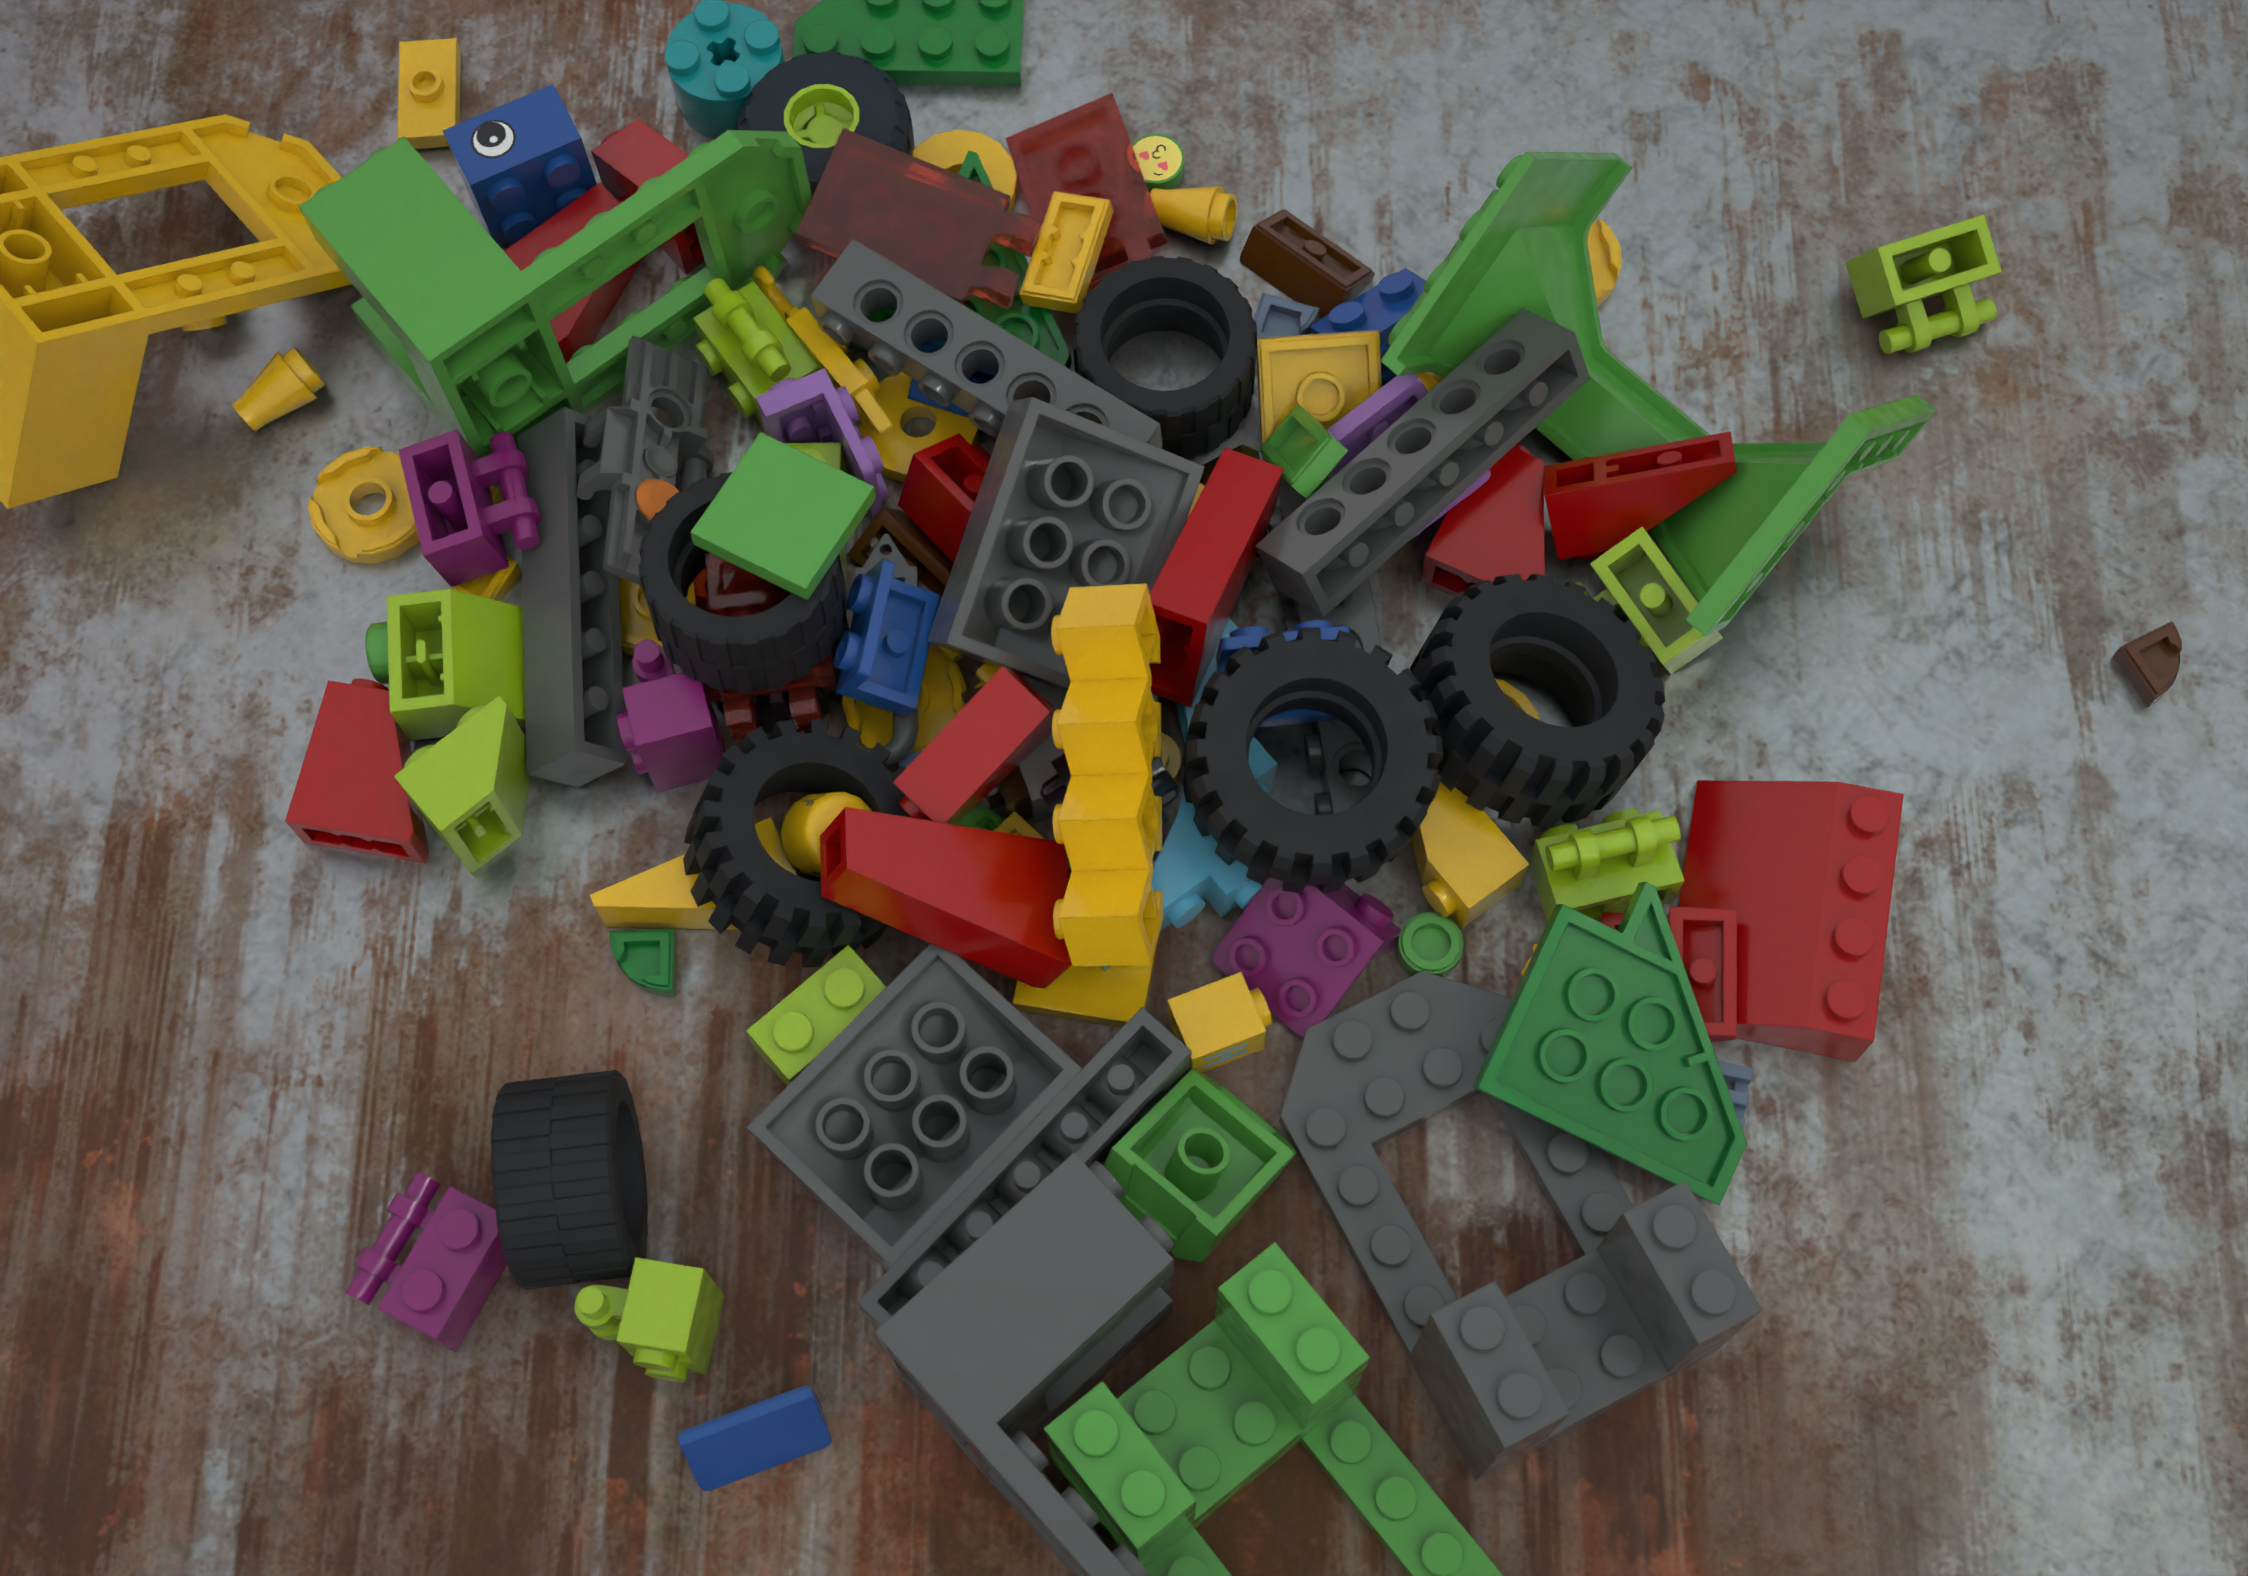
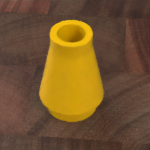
[1146,186,1237,245]
[232,346,326,432]

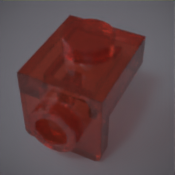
[705,553,779,617]

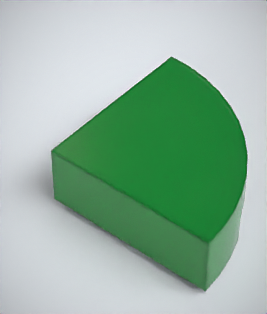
[609,929,677,997]

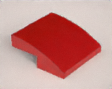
[1600,907,1737,1043]

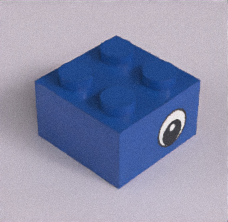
[443,84,597,248]

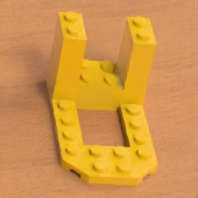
[0,114,352,509]

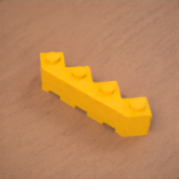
[1051,583,1163,967]

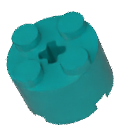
[665,0,785,139]

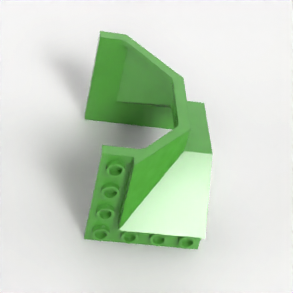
[1381,152,1937,636]

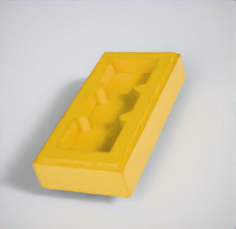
[397,38,461,149]
[1019,191,1114,314]

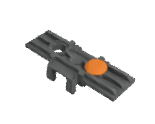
[577,335,714,598]

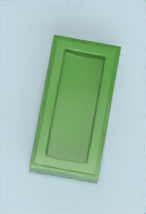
[1259,404,1348,499]

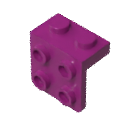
[1213,877,1401,1037]

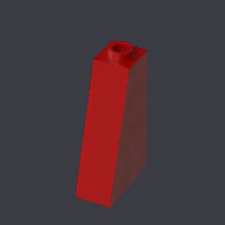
[1149,448,1284,707]

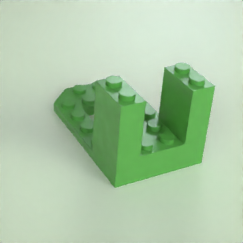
[298,130,816,458]
[1044,1242,1503,1576]

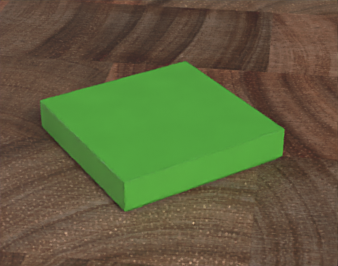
[690,432,876,600]

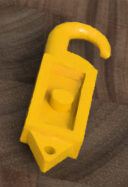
[752,266,893,435]

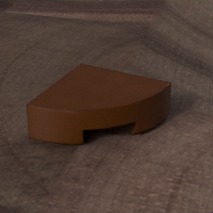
[2113,621,2182,707]

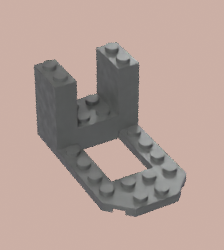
[1279,971,1762,1482]
[875,1153,1174,1576]

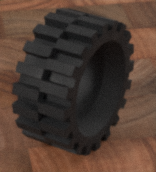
[683,719,912,968]

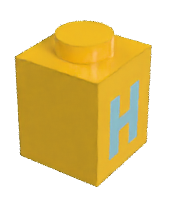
[1167,972,1272,1073]

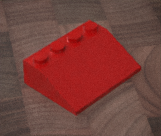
[1677,780,1904,1062]

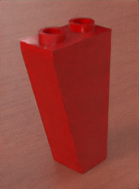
[820,807,1072,989]

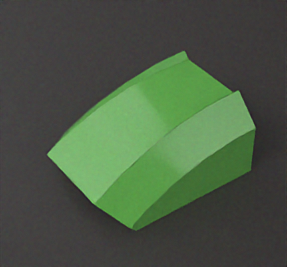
[1103,1068,1297,1262]

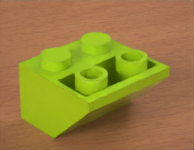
[386,589,526,741]
[394,696,531,875]

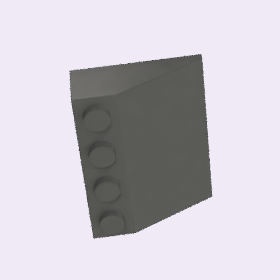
[927,397,1205,690]
[746,943,1082,1271]

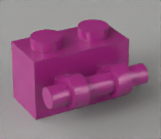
[398,429,541,587]
[616,639,726,793]
[345,1172,507,1353]

